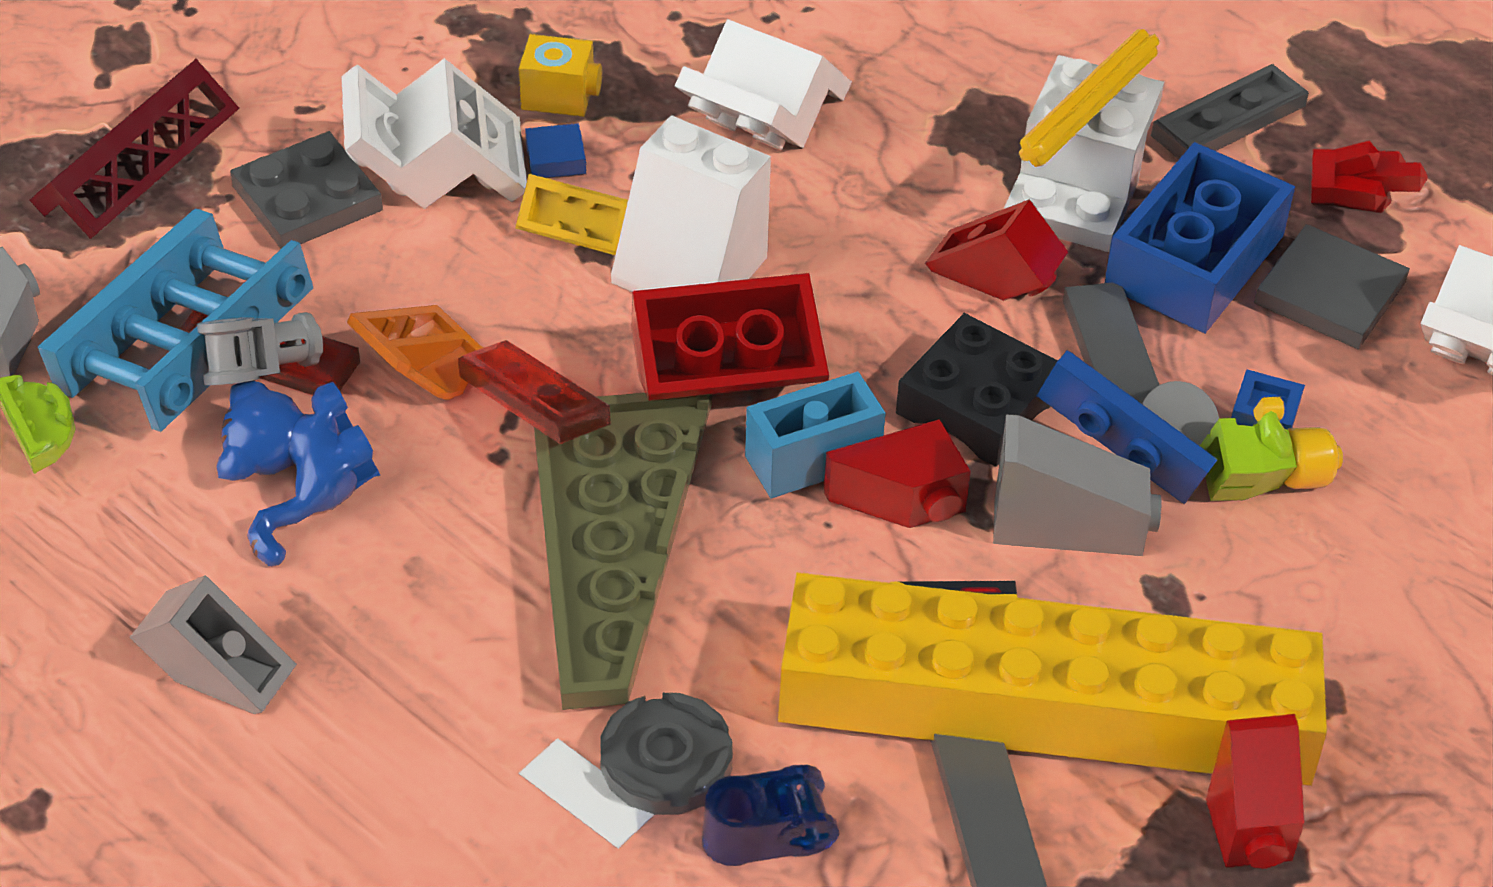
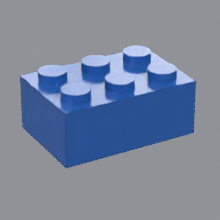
[1104,142,1295,334]

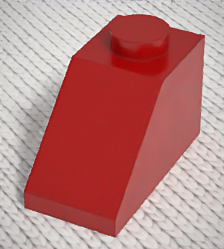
[925,199,1068,301]
[824,419,971,528]
[1206,714,1305,869]

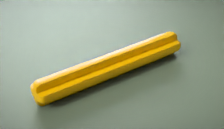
[1019,29,1160,167]

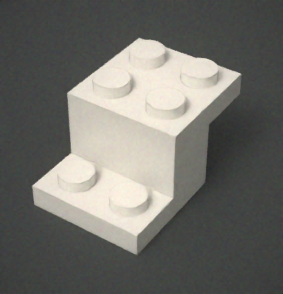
[675,19,852,150]
[1004,55,1164,252]
[341,58,527,209]
[1421,245,1493,375]

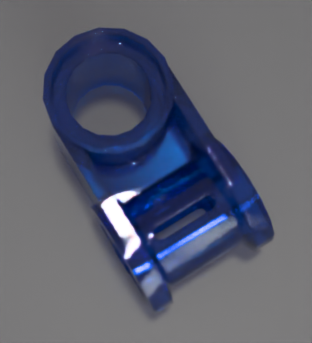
[702,764,839,866]

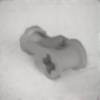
[197,312,323,385]

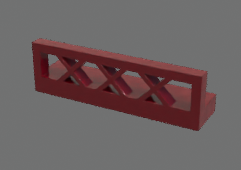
[29,58,240,239]

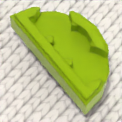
[0,375,76,474]

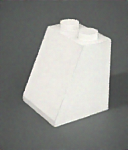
[611,115,771,292]

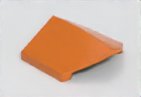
[347,305,485,400]

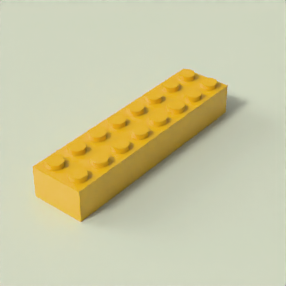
[778,572,1327,786]

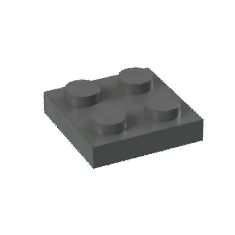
[230,131,383,249]

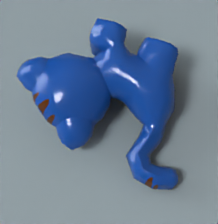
[216,381,380,566]

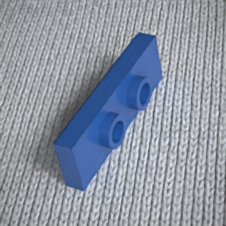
[1036,350,1217,504]

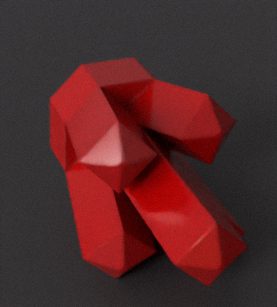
[1311,140,1428,213]

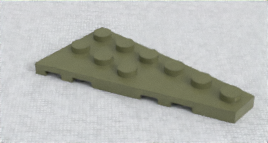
[532,393,712,710]

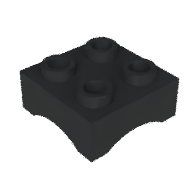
[896,313,1058,467]

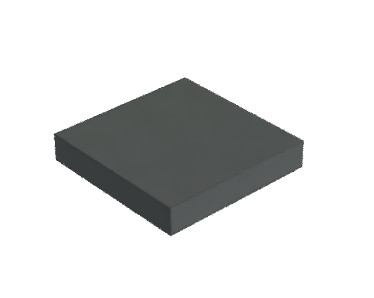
[1254,224,1410,350]

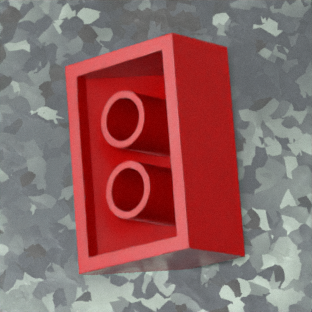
[631,273,829,401]

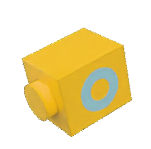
[519,34,602,117]

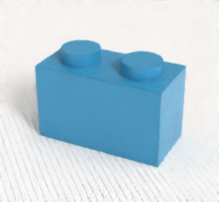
[745,371,886,499]

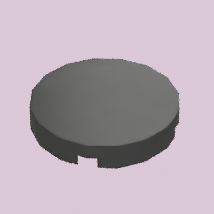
[600,693,733,815]

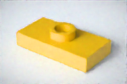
[515,174,628,255]

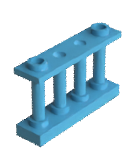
[37,208,314,432]

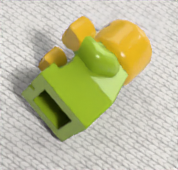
[1199,397,1343,501]

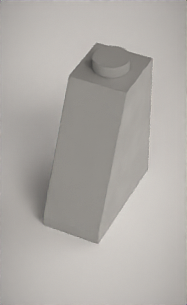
[993,414,1162,556]

